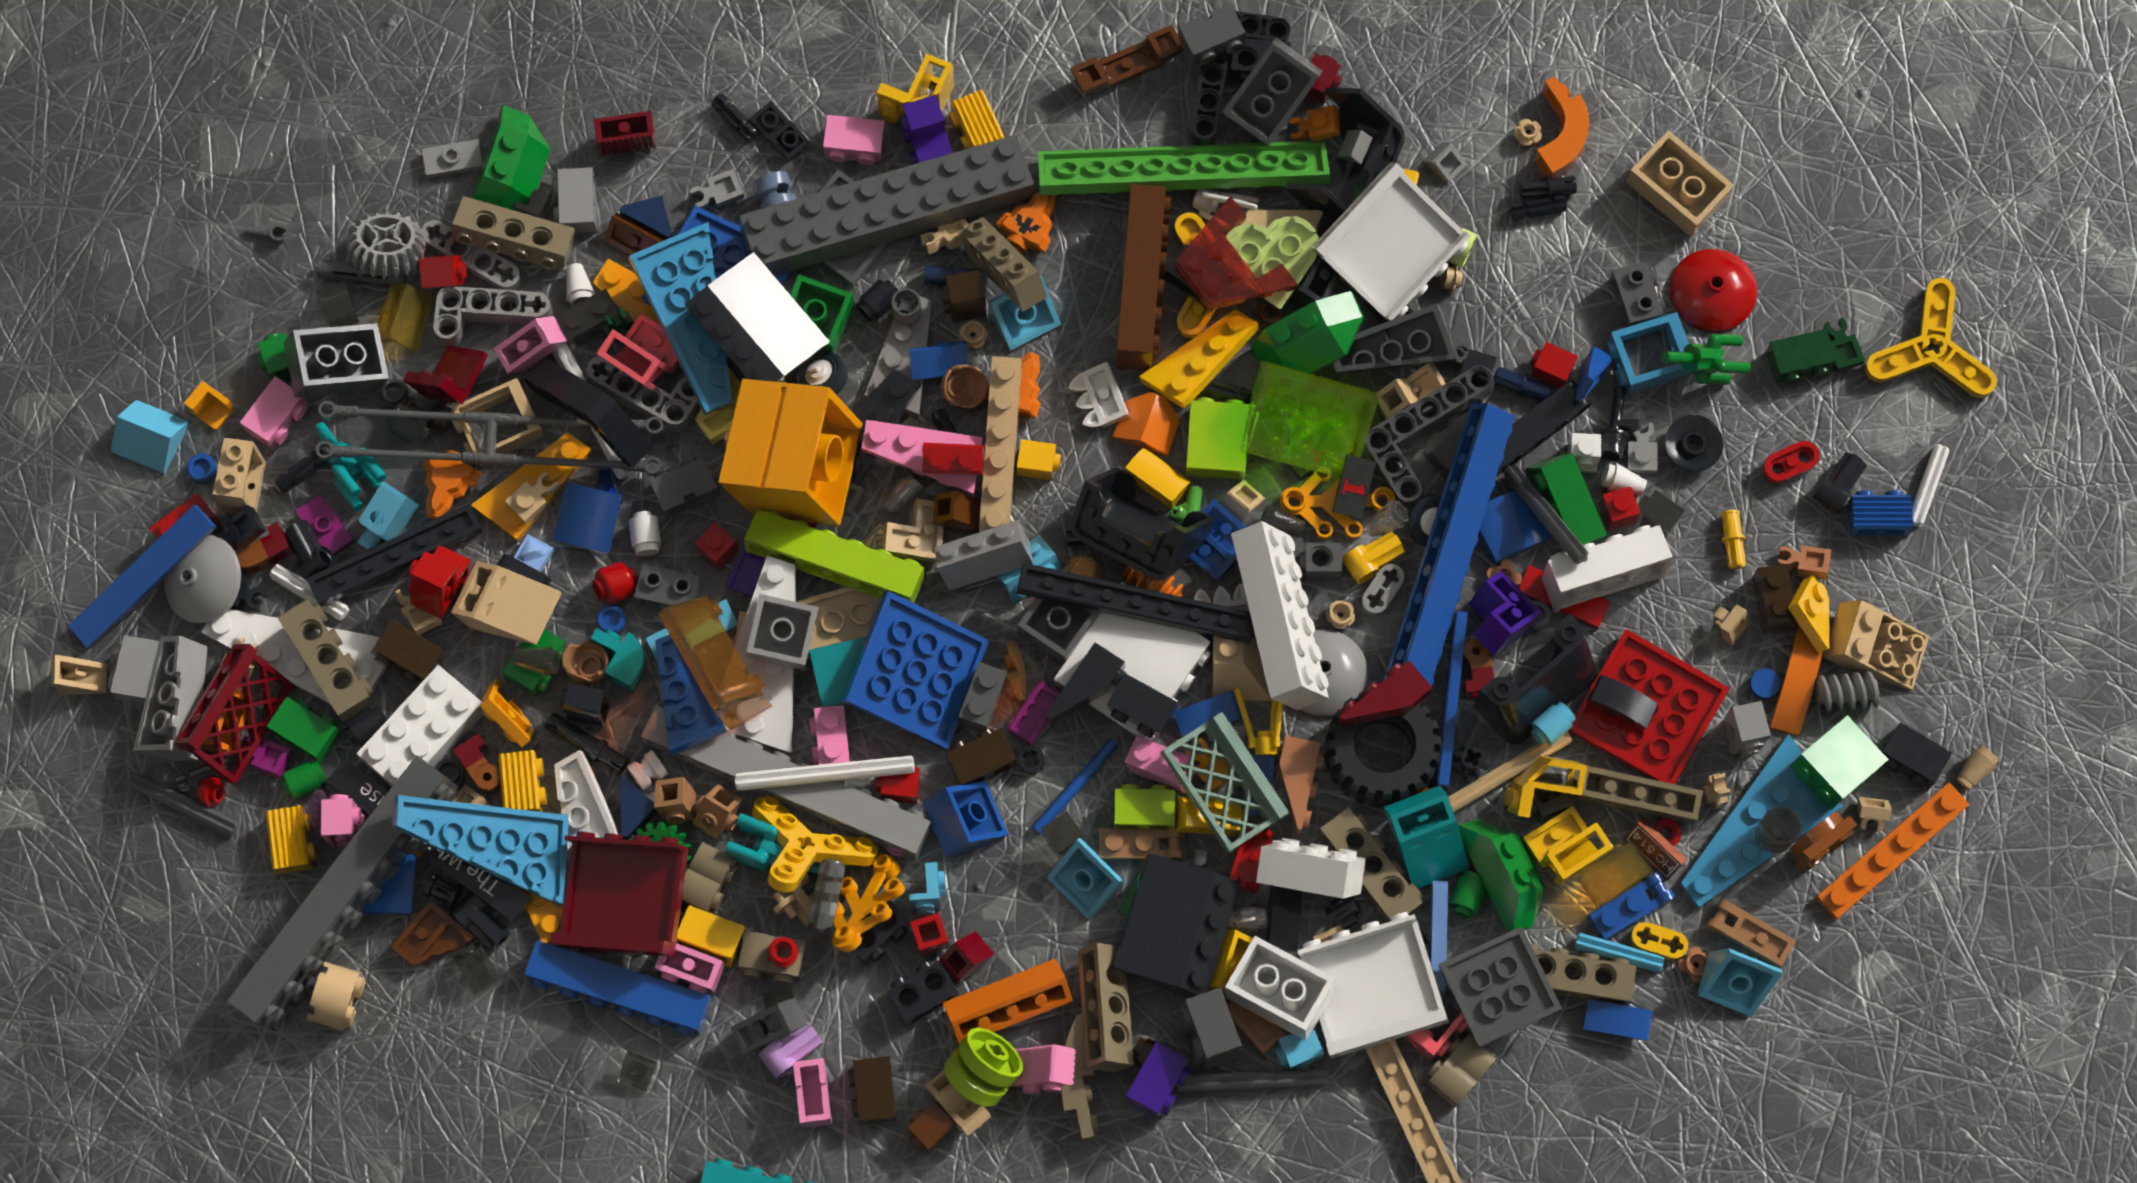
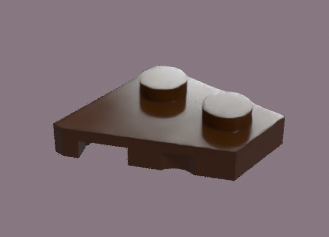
[391,900,476,968]

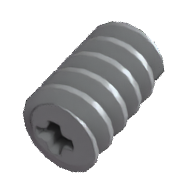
[1813,671,1879,713]

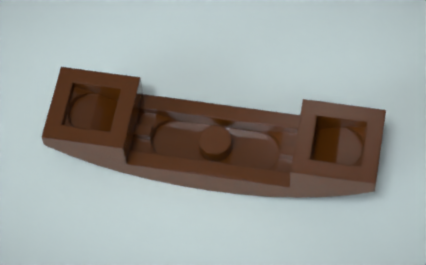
[1070,25,1185,94]

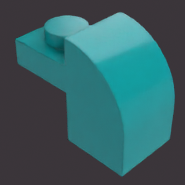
[591,628,646,693]

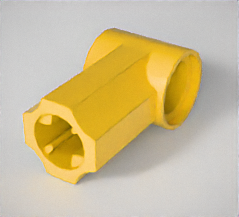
[1342,531,1405,584]

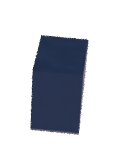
[619,196,673,240]
[619,778,658,840]

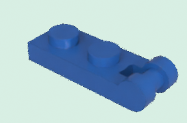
[1587,872,1675,940]

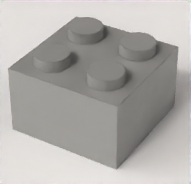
[745,594,818,670]

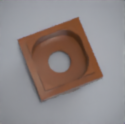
[1790,811,1857,873]

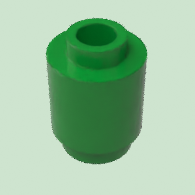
[280,760,327,800]
[1449,871,1486,918]

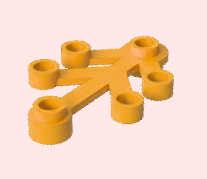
[1279,464,1395,540]
[832,854,905,952]

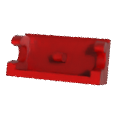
[1229,822,1275,895]

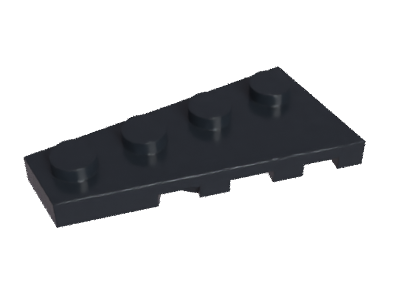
[850,369,921,486]

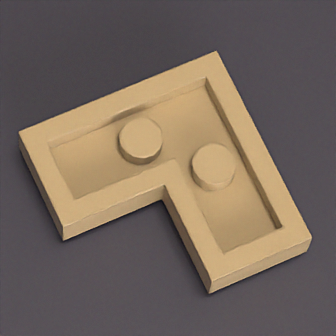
[882,499,944,563]

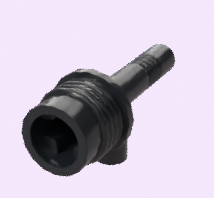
[1600,386,1640,461]

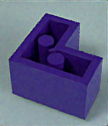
[899,95,952,165]
[1468,571,1543,656]
[1126,1042,1191,1120]

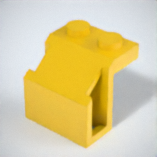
[877,53,954,124]
[1504,756,1587,818]
[1522,806,1614,885]

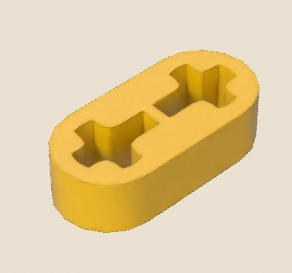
[1630,922,1688,961]

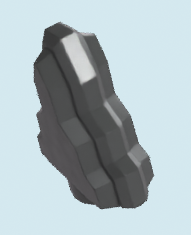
[808,859,845,933]

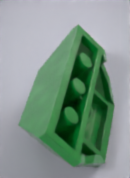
[471,105,550,211]
[1251,291,1364,383]
[1458,819,1546,932]

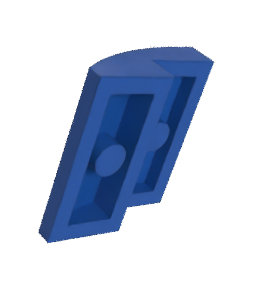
[554,482,622,553]
[1478,490,1551,564]
[1190,498,1247,581]
[362,854,417,916]

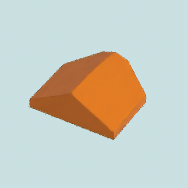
[1112,392,1181,456]

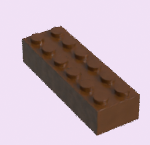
[1116,184,1171,371]

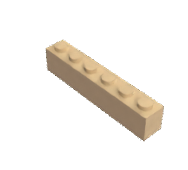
[979,356,1022,532]

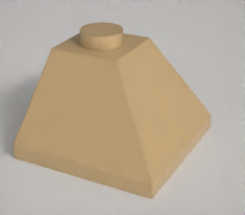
[1212,636,1272,702]

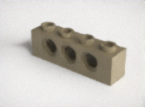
[452,196,575,272]
[959,217,1047,312]
[277,599,374,723]
[1575,766,1703,825]
[1318,808,1423,923]
[1078,942,1134,1073]
[1530,943,1637,1006]

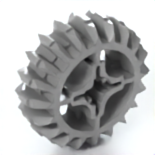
[346,210,426,280]

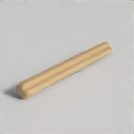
[1448,731,1572,813]

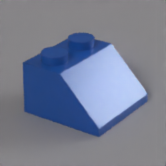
[923,781,1009,857]

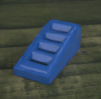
[1575,347,1612,402]

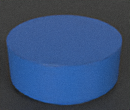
[187,453,218,484]
[596,605,627,634]
[1749,668,1781,700]

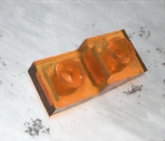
[1002,640,1026,709]

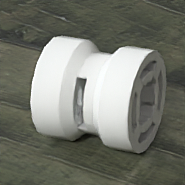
[626,750,668,791]

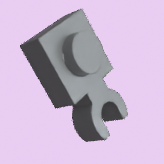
[689,169,744,210]
[1627,423,1658,474]

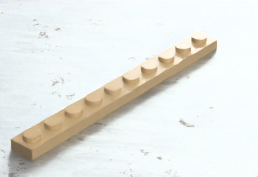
[1313,924,1462,1183]

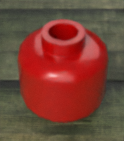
[592,562,638,605]

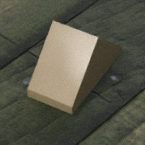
[51,654,107,695]

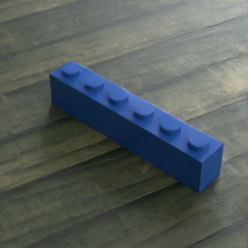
[524,940,712,1037]

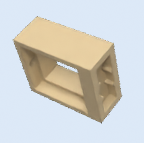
[452,378,544,466]
[213,438,266,516]

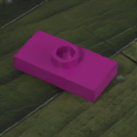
[295,494,354,556]
[1007,681,1060,746]

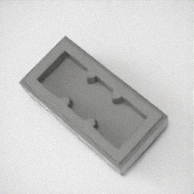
[422,139,483,179]

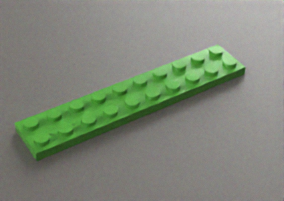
[1038,140,1330,196]

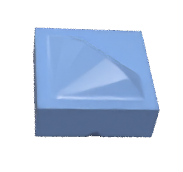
[514,534,554,572]

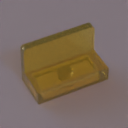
[378,284,433,351]

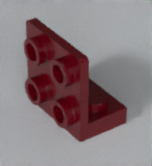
[403,346,488,405]

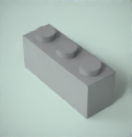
[935,520,1033,591]

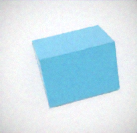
[988,275,1062,351]
[110,400,190,475]
[1046,838,1123,920]
[1698,948,1783,1017]

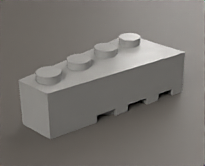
[133,635,207,761]

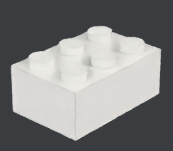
[1256,838,1366,899]
[1225,936,1336,1041]

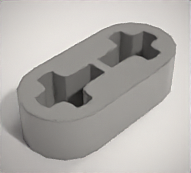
[1361,564,1404,617]

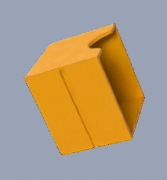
[718,379,863,526]

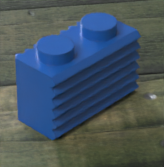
[1848,490,1913,537]

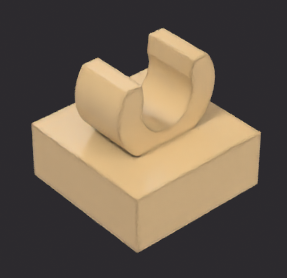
[1713,604,1750,646]
[1856,797,1892,832]

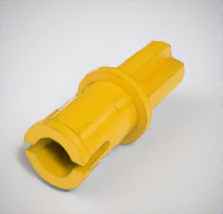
[1721,509,1746,569]

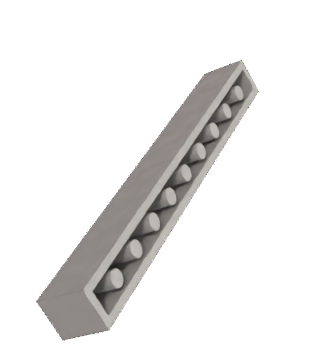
[641,705,931,861]

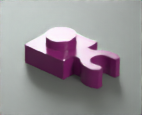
[242,737,294,779]

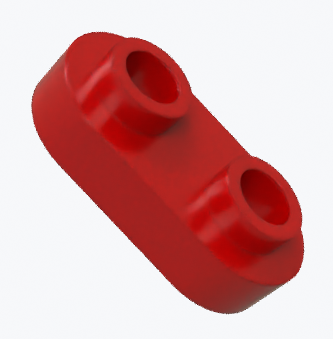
[1762,441,1820,484]

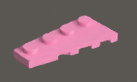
[862,420,983,497]

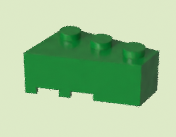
[1527,453,1607,545]

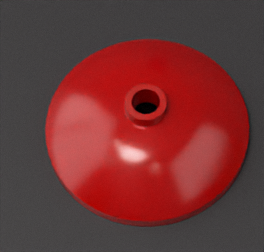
[1669,249,1757,333]

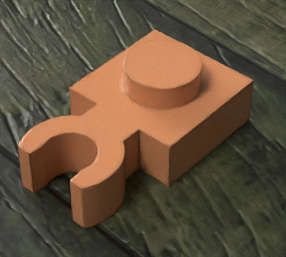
[1778,546,1831,580]

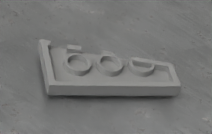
[864,296,932,418]

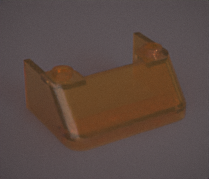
[658,596,772,730]

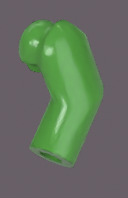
[1169,486,1203,524]

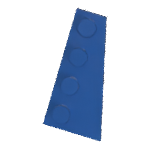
[655,629,727,756]

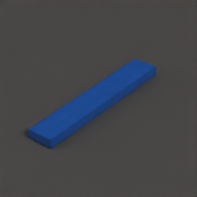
[68,505,216,648]
[1435,611,1468,792]

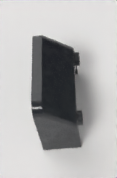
[1285,88,1405,220]

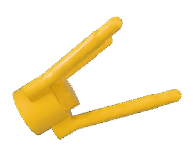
[1235,688,1284,756]

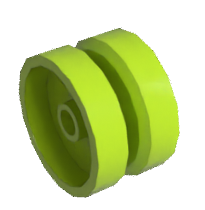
[944,1028,1023,1107]

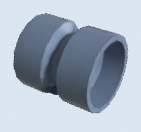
[753,171,796,209]

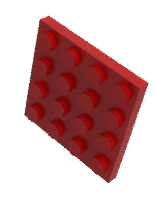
[1568,629,1730,784]

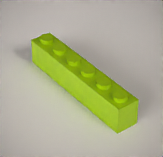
[744,509,924,603]

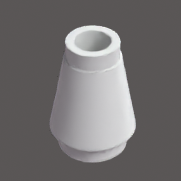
[566,263,595,309]
[1600,463,1647,496]

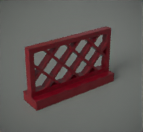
[173,644,295,784]

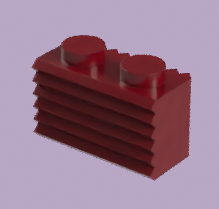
[594,111,657,157]

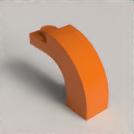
[1534,76,1589,178]

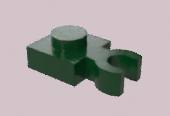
[602,307,634,342]
[1823,317,1865,372]

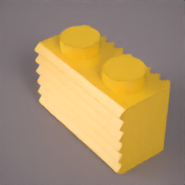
[948,89,1005,150]
[498,750,547,812]
[266,805,317,875]

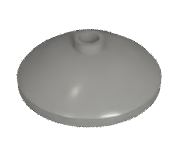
[164,535,241,624]
[1300,629,1368,717]

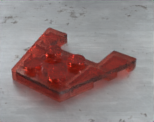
[1175,196,1297,310]

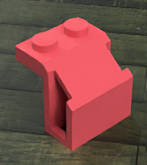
[596,313,679,391]

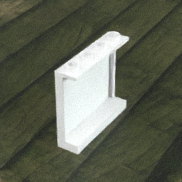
[1311,162,1471,321]
[1054,583,1212,740]
[1297,912,1449,1059]

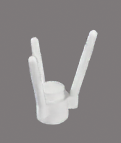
[1193,188,1259,233]

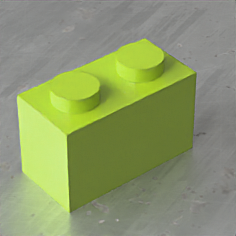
[1114,784,1175,829]

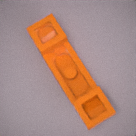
[1769,624,1823,737]

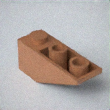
[1278,735,1325,835]

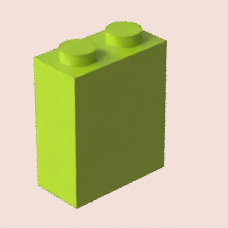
[1186,397,1250,480]

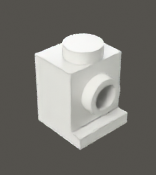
[1567,433,1601,473]

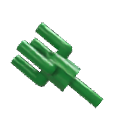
[1661,334,1751,385]

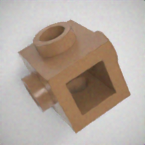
[692,784,743,839]

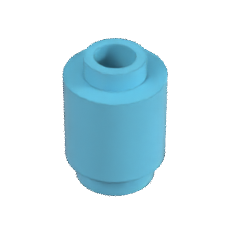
[1531,702,1576,746]

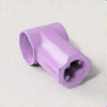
[758,1022,824,1080]

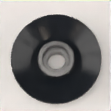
[1665,415,1724,472]

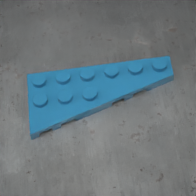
[628,222,733,415]
[1680,734,1843,909]
[392,795,569,907]

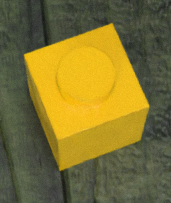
[1017,439,1061,481]

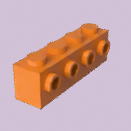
[943,958,1073,1044]

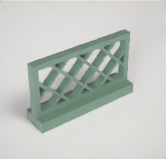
[1160,712,1289,853]

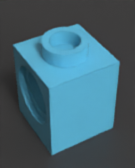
[1274,1029,1324,1070]

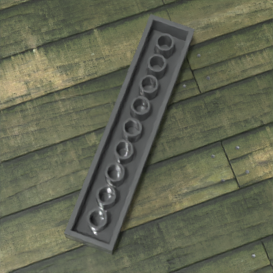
[739,135,1035,276]
[227,755,459,1030]

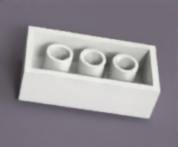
[1542,525,1673,612]
[356,665,484,787]

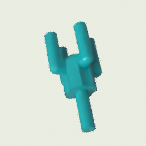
[314,422,387,512]
[725,813,820,875]

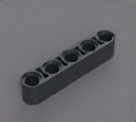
[1496,380,1592,478]

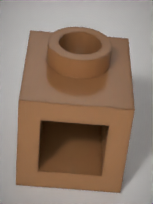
[654,777,696,825]

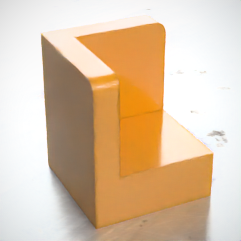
[184,381,235,431]

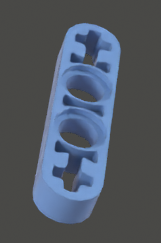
[1429,881,1448,998]

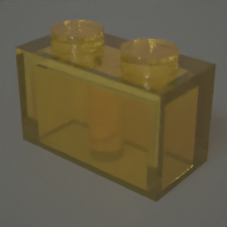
[1577,842,1652,909]

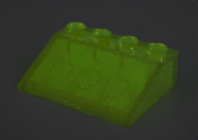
[1241,361,1379,478]

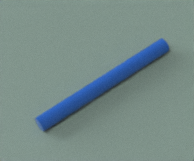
[1032,738,1119,835]

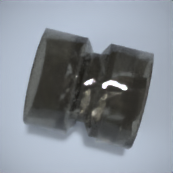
[1755,807,1801,854]

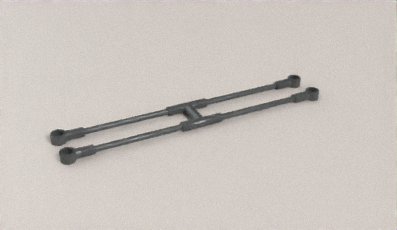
[316,401,663,476]

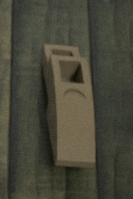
[1061,1014,1099,1143]

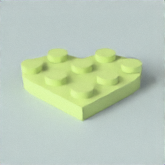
[1221,216,1319,310]

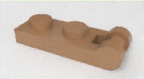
[1099,828,1183,861]
[1706,899,1796,969]

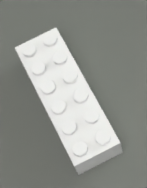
[1231,521,1329,710]

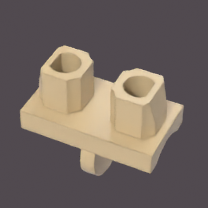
[773,873,814,927]

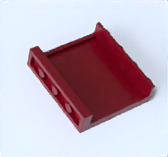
[550,831,689,957]

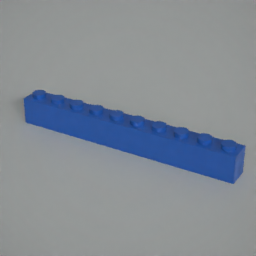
[1384,403,1515,686]

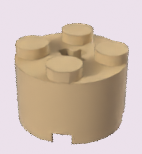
[307,962,366,1031]

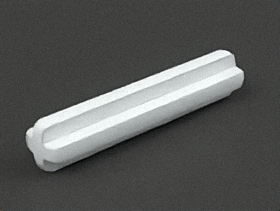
[1912,444,1949,527]
[269,564,349,621]

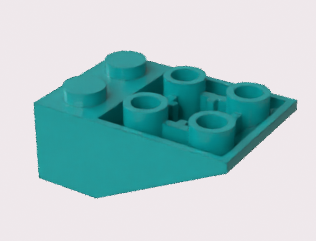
[1383,786,1470,889]

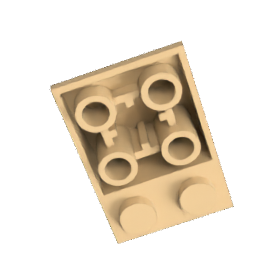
[451,561,562,645]
[1823,600,1929,690]

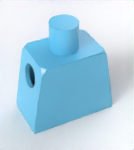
[357,481,420,550]

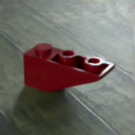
[1338,661,1433,727]

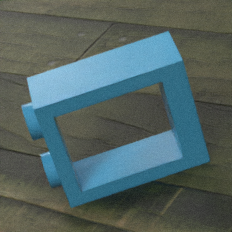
[1605,312,1693,394]

